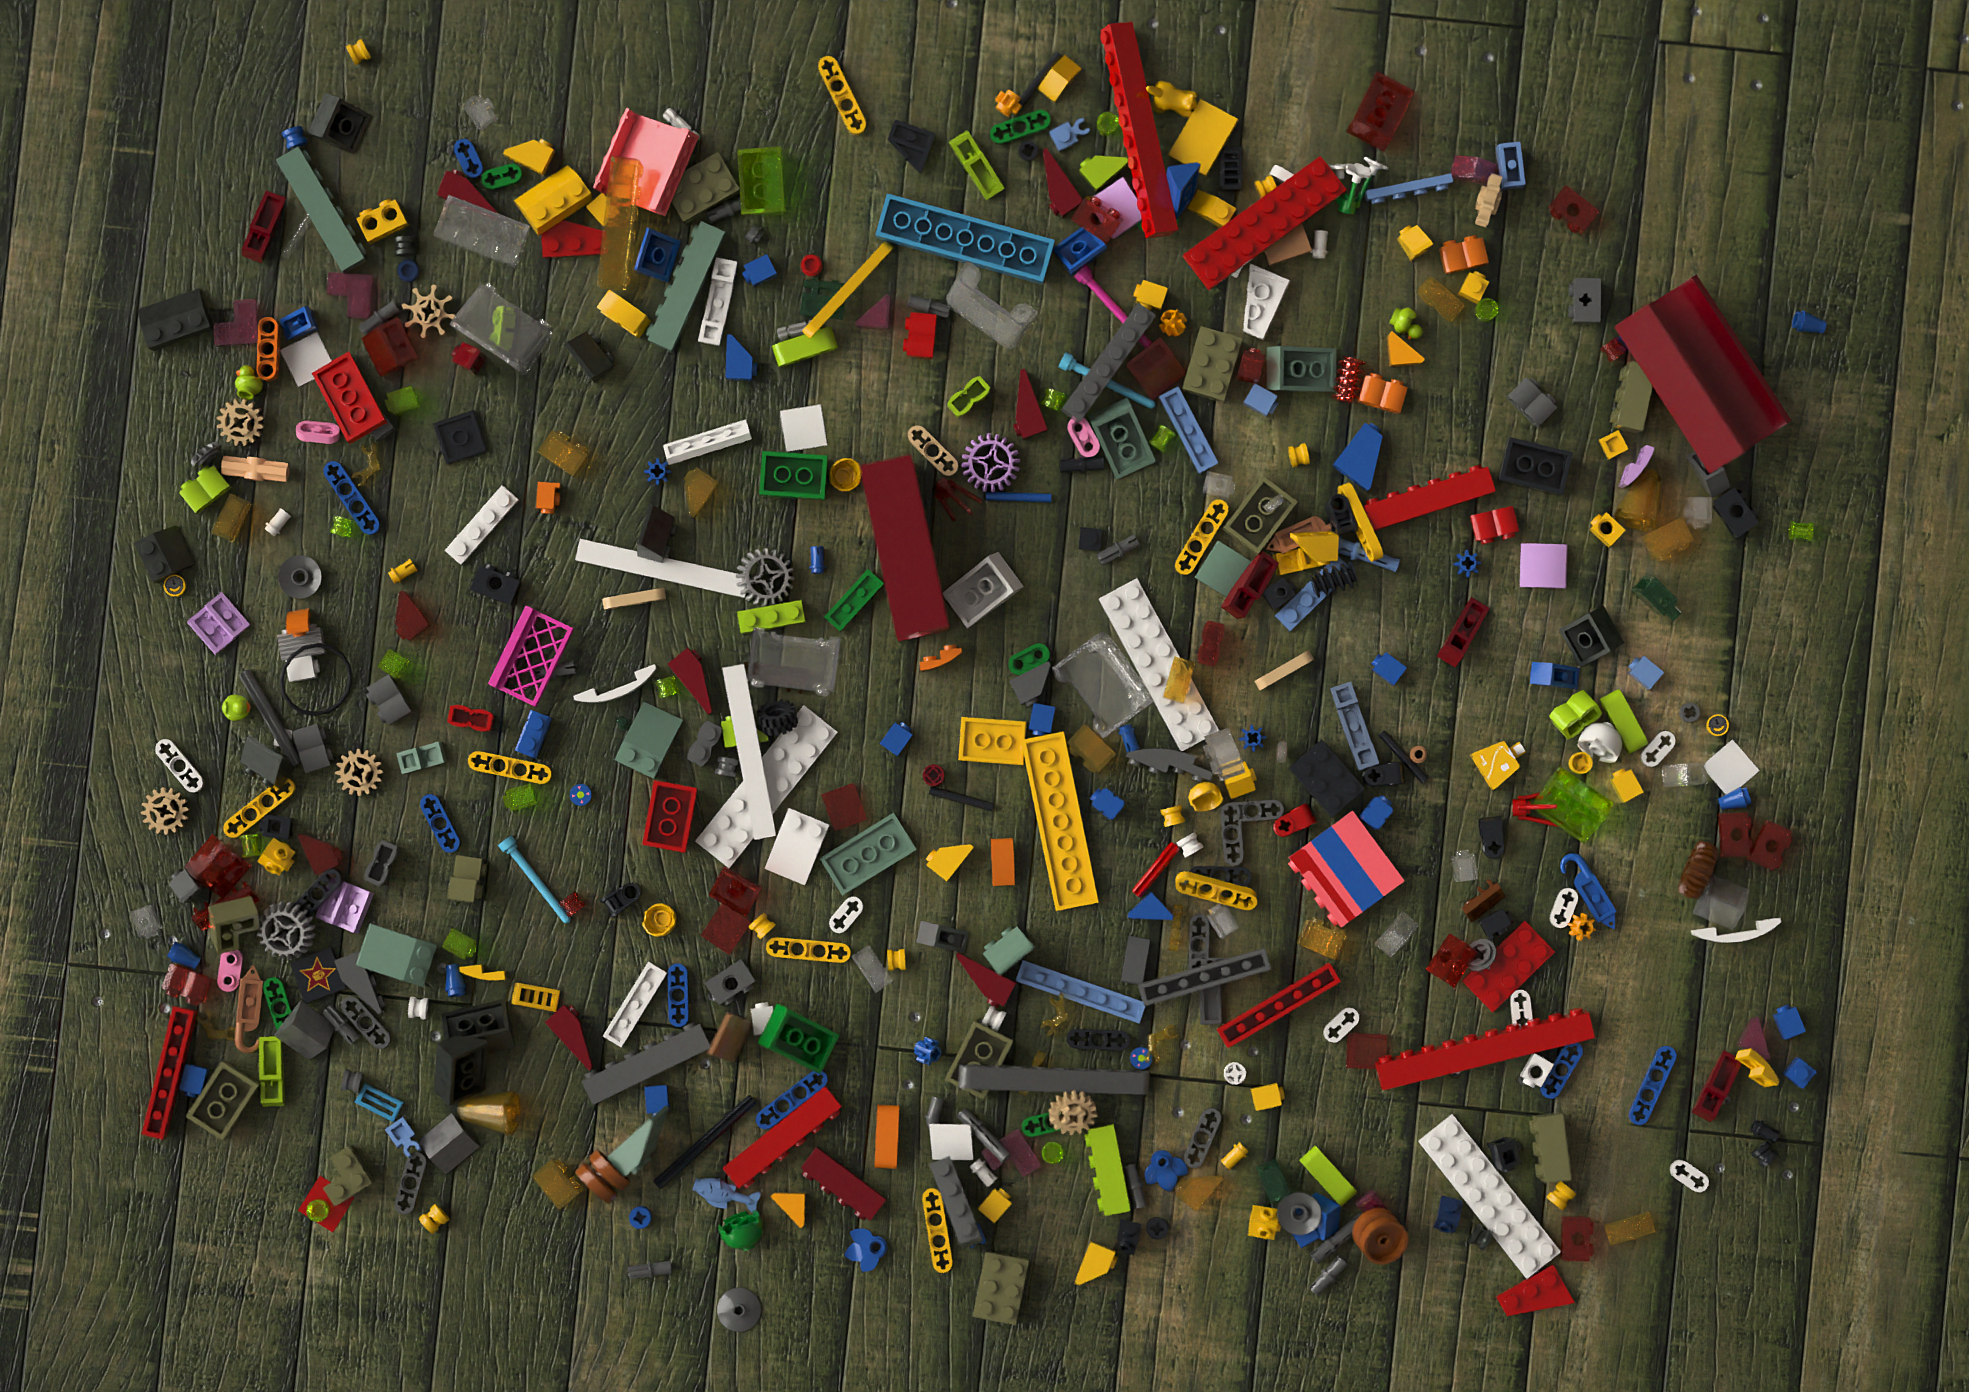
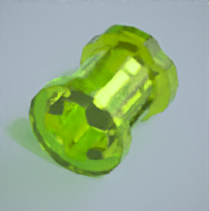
[1148,424,1176,453]
[1788,520,1814,541]
[239,834,261,858]

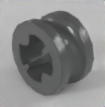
[1679,703,1700,722]

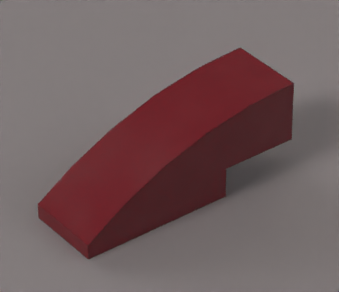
[241,191,286,263]
[1221,551,1279,619]
[1691,1050,1742,1122]

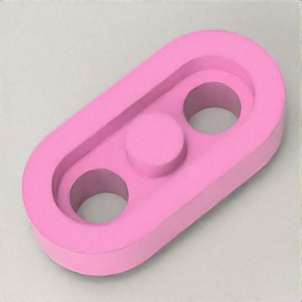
[1067,418,1100,458]
[296,421,340,444]
[217,950,244,992]

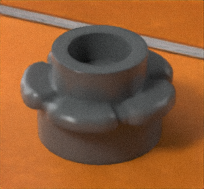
[745,224,764,244]

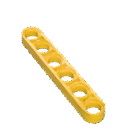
[802,240,893,339]

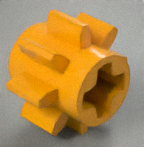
[995,89,1022,117]
[1159,309,1187,336]
[1567,913,1596,941]

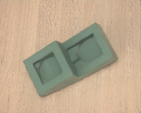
[396,741,447,774]

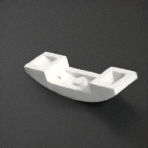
[698,257,737,346]
[573,664,657,703]
[1691,918,1781,942]

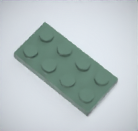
[820,813,917,895]

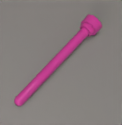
[1074,265,1152,348]

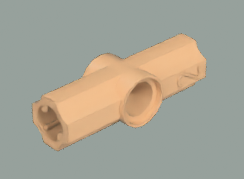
[221,456,289,482]

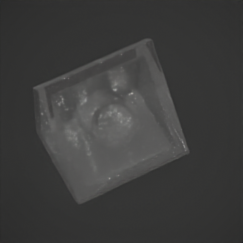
[1693,874,1750,930]

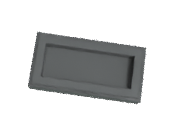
[1199,984,1222,1025]

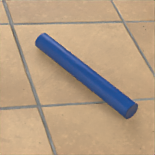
[986,492,1051,502]

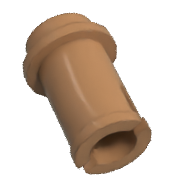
[1410,746,1427,763]

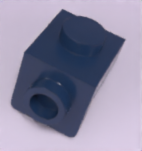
[1434,1196,1463,1233]

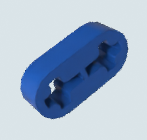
[454,139,484,179]

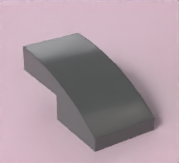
[1120,936,1150,985]

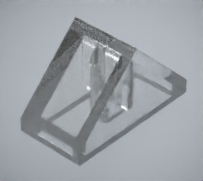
[1662,762,1708,787]
[1374,911,1419,958]

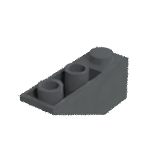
[334,951,386,1014]

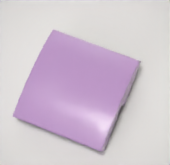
[1088,177,1142,239]
[1619,445,1654,488]
[1520,543,1568,588]
[187,592,250,655]
[315,877,374,934]

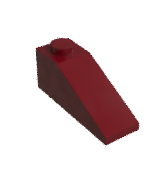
[1043,148,1083,218]
[437,169,501,221]
[451,342,487,376]
[1013,368,1047,440]
[1437,597,1489,667]
[668,648,713,716]
[956,953,1016,1008]
[545,1004,594,1070]

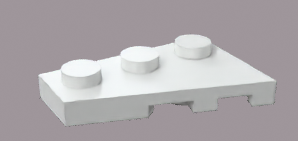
[1243,264,1290,341]

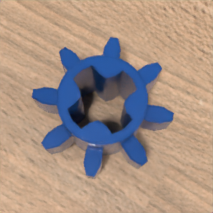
[644,458,672,486]
[1453,550,1481,578]
[1239,725,1266,752]
[914,1037,941,1066]

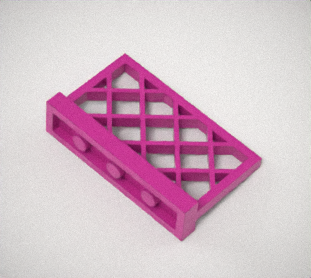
[488,606,574,707]

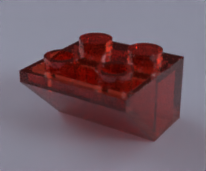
[361,317,419,377]
[1125,337,1186,400]
[184,834,251,899]

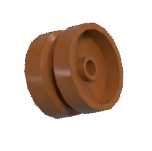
[575,1149,631,1204]
[1352,1208,1408,1265]

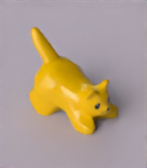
[1146,81,1197,118]

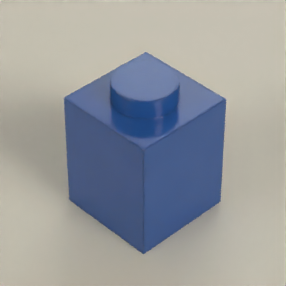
[742,254,777,287]
[1371,652,1407,686]
[1028,703,1055,736]
[880,722,913,756]
[1773,1004,1806,1040]
[1782,1057,1816,1089]
[179,1063,210,1098]
[645,1085,670,1116]

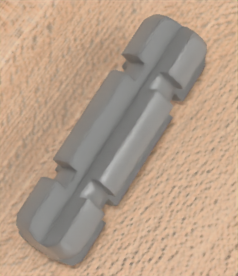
[777,321,820,340]

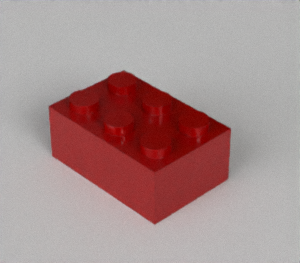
[642,780,698,853]

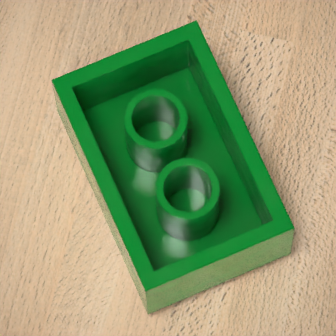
[759,451,828,501]
[757,1004,839,1074]

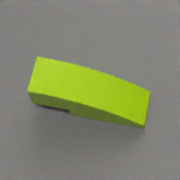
[948,131,1004,200]
[259,1036,285,1107]

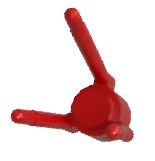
[1512,790,1562,827]

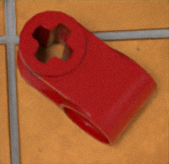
[1273,803,1317,837]

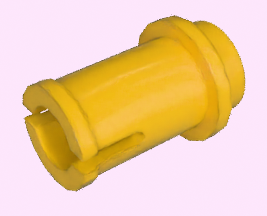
[388,559,417,584]
[1221,1142,1249,1170]

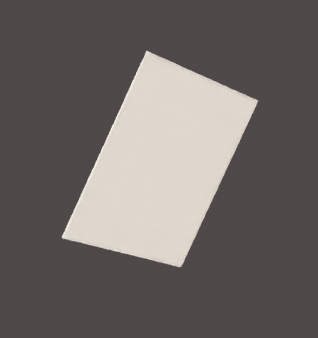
[280,332,331,387]
[780,405,827,452]
[1702,739,1760,794]
[929,1124,973,1160]

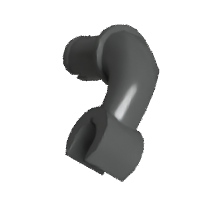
[924,1096,944,1131]

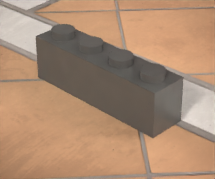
[929,1156,983,1249]

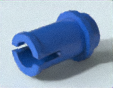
[809,546,826,574]
[1118,724,1140,753]

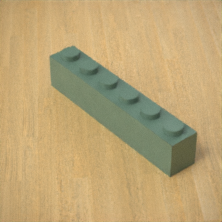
[276,147,367,274]
[646,221,726,353]

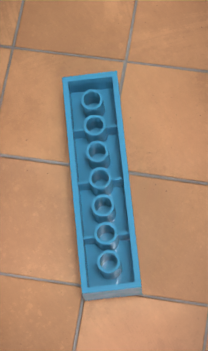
[875,193,1055,285]

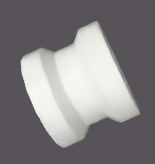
[1176,832,1203,857]
[408,997,429,1020]
[981,1005,1006,1032]
[1224,1062,1246,1084]

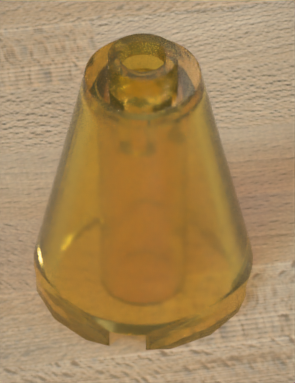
[1614,469,1661,532]
[457,1091,520,1135]

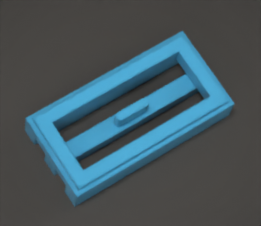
[355,1083,404,1122]

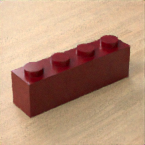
[801,1146,887,1221]

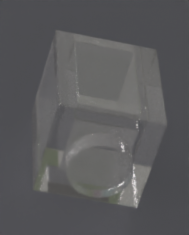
[1451,850,1478,882]

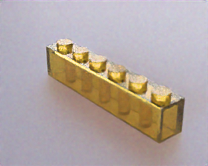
[597,156,643,291]

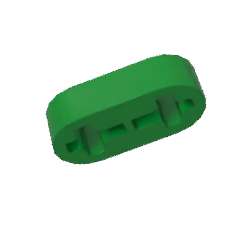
[481,164,523,190]

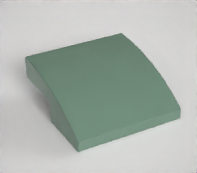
[1195,541,1251,597]

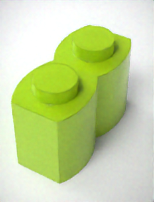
[947,376,990,418]
[179,466,231,514]
[1549,690,1602,739]

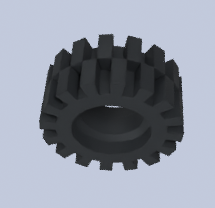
[757,699,798,736]

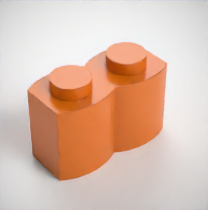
[1439,235,1489,274]
[1357,373,1408,414]

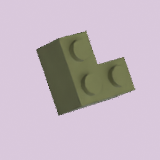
[447,855,487,902]
[209,896,259,954]
[323,1145,375,1207]

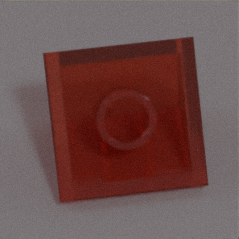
[708,866,763,917]

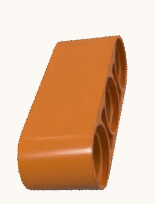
[257,317,281,382]
[875,1105,899,1169]

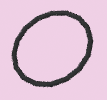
[279,643,353,716]

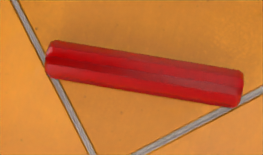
[1132,842,1180,897]

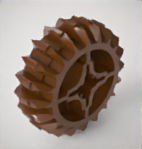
[1678,841,1718,899]

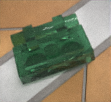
[800,277,845,320]

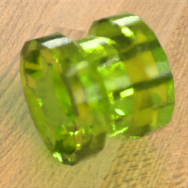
[1097,112,1119,136]
[1475,298,1498,322]
[1040,388,1067,412]
[329,516,355,538]
[655,676,680,699]
[1042,1142,1063,1164]
[306,1199,330,1222]

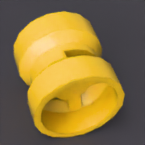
[1568,752,1593,774]
[1546,1181,1576,1211]
[419,1204,450,1234]

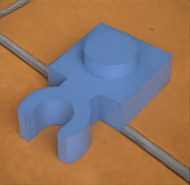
[1049,118,1090,152]
[385,1117,421,1158]

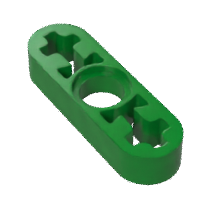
[990,110,1051,145]
[263,977,292,1030]
[1022,1112,1061,1137]

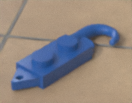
[1560,853,1617,929]

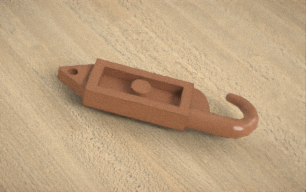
[1265,505,1341,554]
[235,966,263,1054]

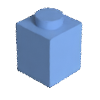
[1243,384,1278,417]
[1628,656,1664,690]

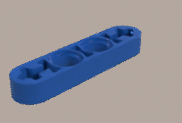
[323,461,380,535]
[1628,1046,1676,1125]
[756,1070,828,1129]

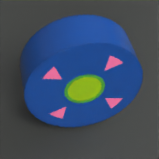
[570,784,592,806]
[1130,1047,1152,1069]

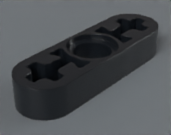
[1189,866,1252,887]
[293,868,344,918]
[1066,1029,1130,1050]

